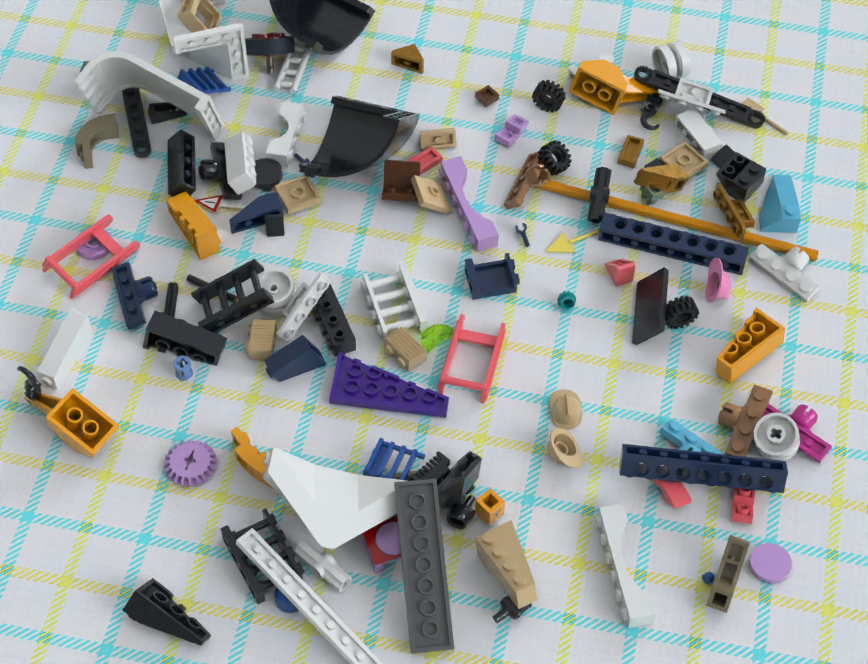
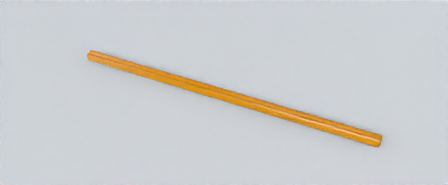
[536,180,819,261]

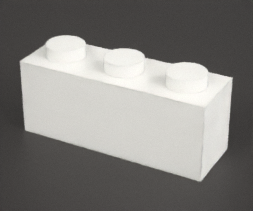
[674,108,723,160]

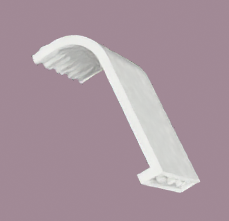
[74,51,225,140]

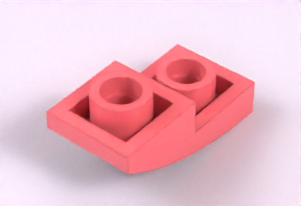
[652,479,692,509]
[731,488,755,524]

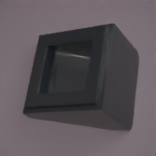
[711,145,735,168]
[265,214,285,237]

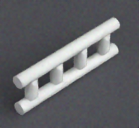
[273,39,311,94]

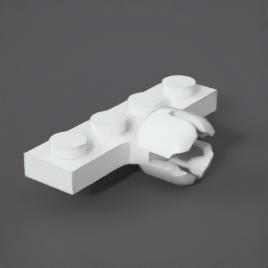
[749,243,820,302]

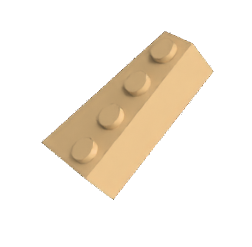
[475,520,537,609]

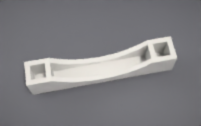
[595,504,655,628]

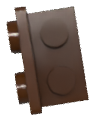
[382,160,421,202]

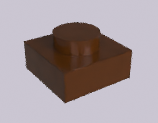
[475,85,499,107]

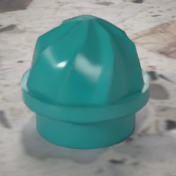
[557,291,576,310]

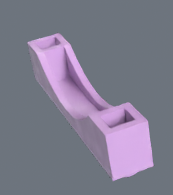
[438,156,499,252]

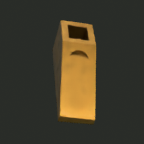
[634,163,690,192]

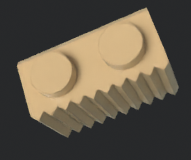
[245,319,277,360]
[384,326,427,372]

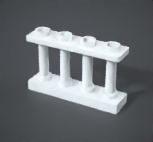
[360,263,428,342]

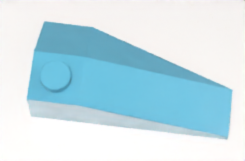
[759,175,801,233]

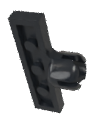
[198,142,243,200]

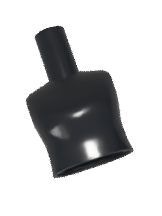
[447,495,476,529]
[492,596,532,623]

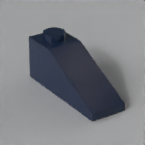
[229,192,284,234]

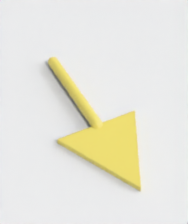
[545,229,599,253]

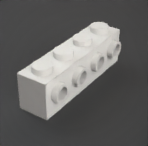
[224,131,257,195]

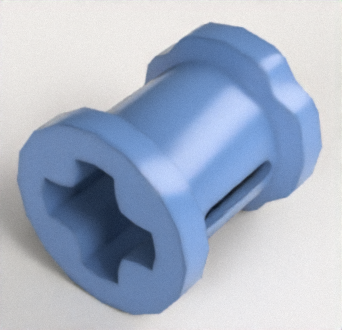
[173,356,193,381]

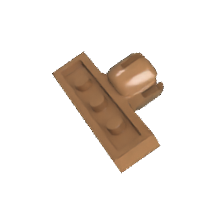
[503,152,550,210]
[718,384,773,457]

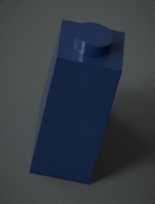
[264,335,326,382]

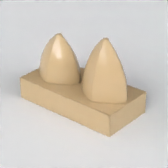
[420,127,456,150]

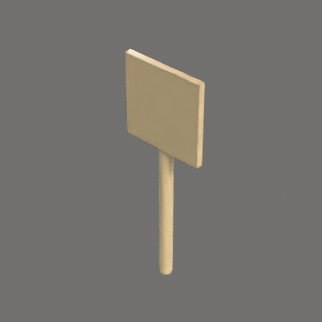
[741,98,788,135]

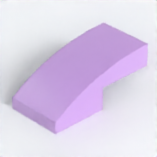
[494,114,529,147]

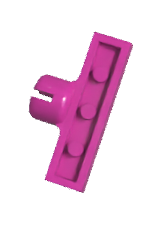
[763,404,832,464]

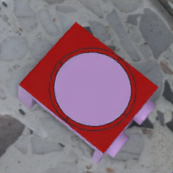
[361,517,401,574]

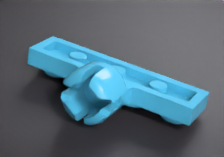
[659,419,725,473]

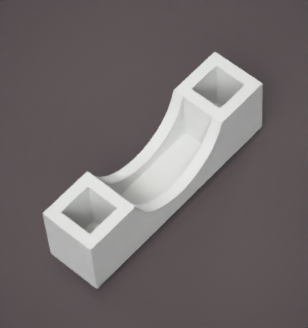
[266,101,306,168]

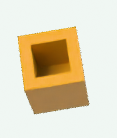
[475,488,505,526]

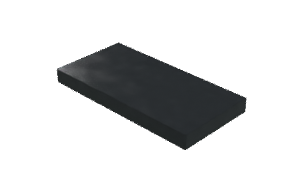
[632,267,669,346]

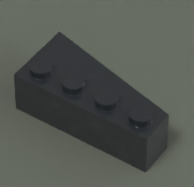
[143,311,227,366]

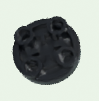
[254,158,283,192]

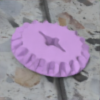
[164,439,217,486]

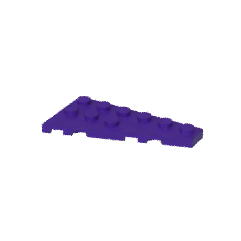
[329,351,449,418]

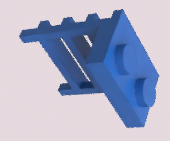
[177,67,231,94]
[363,438,425,480]

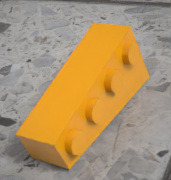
[166,191,221,260]
[716,307,785,384]

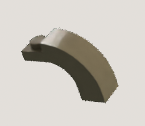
[75,113,119,169]
[706,535,750,613]

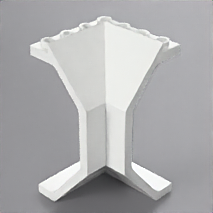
[159,0,249,80]

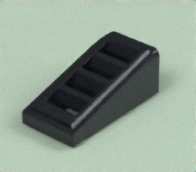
[148,102,187,124]

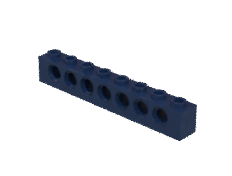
[598,213,749,275]
[619,444,788,493]

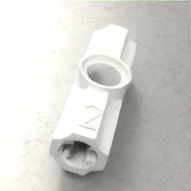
[294,540,352,593]

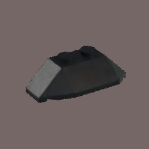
[437,451,482,509]

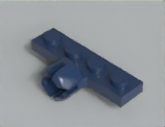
[111,262,158,330]

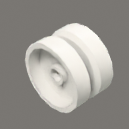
[652,40,691,79]
[252,268,296,318]
[754,413,800,461]

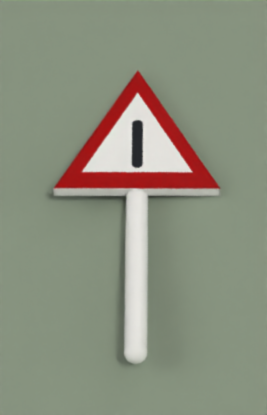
[195,195,245,214]

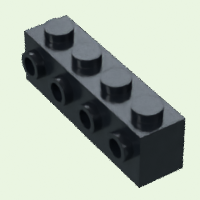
[168,129,196,197]
[313,284,356,357]

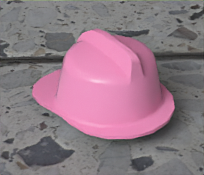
[705,257,732,303]

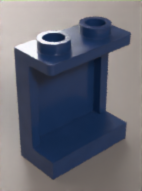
[464,253,520,300]

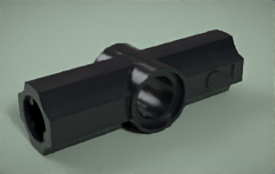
[587,167,612,224]

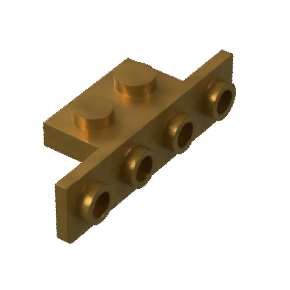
[713,183,755,242]

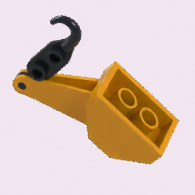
[568,59,663,130]
[17,366,119,458]

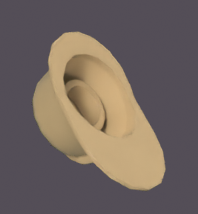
[549,389,582,430]
[547,428,583,468]

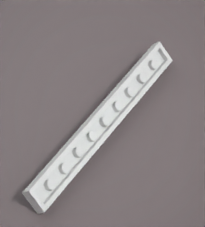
[236,528,383,664]

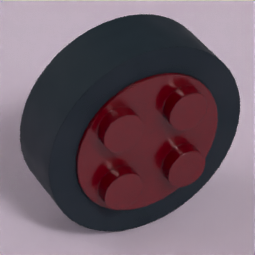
[245,32,295,73]

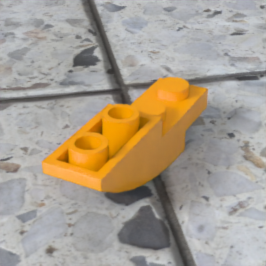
[231,427,272,488]

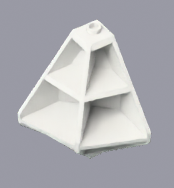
[263,447,406,550]

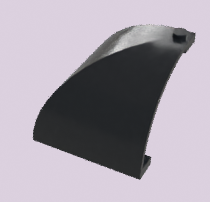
[270,0,375,55]
[299,95,420,178]

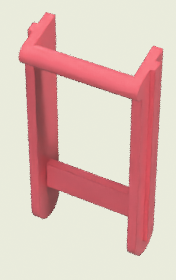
[42,215,140,299]
[437,314,506,403]

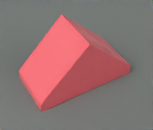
[605,258,635,286]

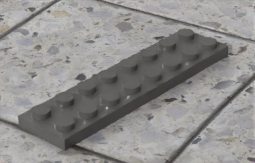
[394,479,454,654]

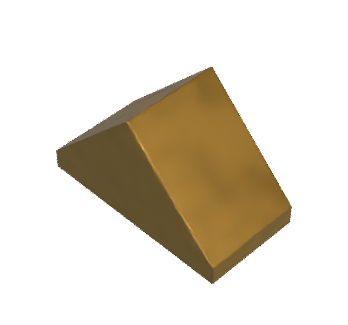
[391,44,424,74]

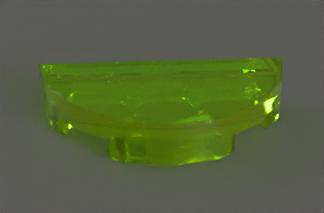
[421,324,453,354]

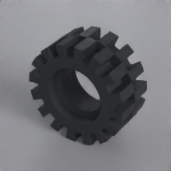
[532,80,566,113]
[537,140,572,175]
[665,295,699,329]

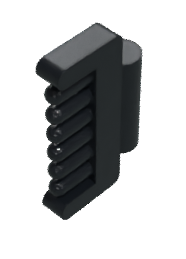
[411,451,451,483]

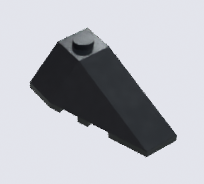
[123,578,211,646]

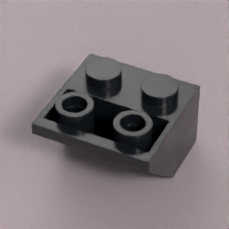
[716,152,766,203]

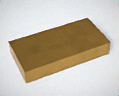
[617,135,645,168]

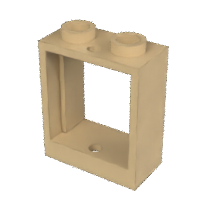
[177,0,222,32]

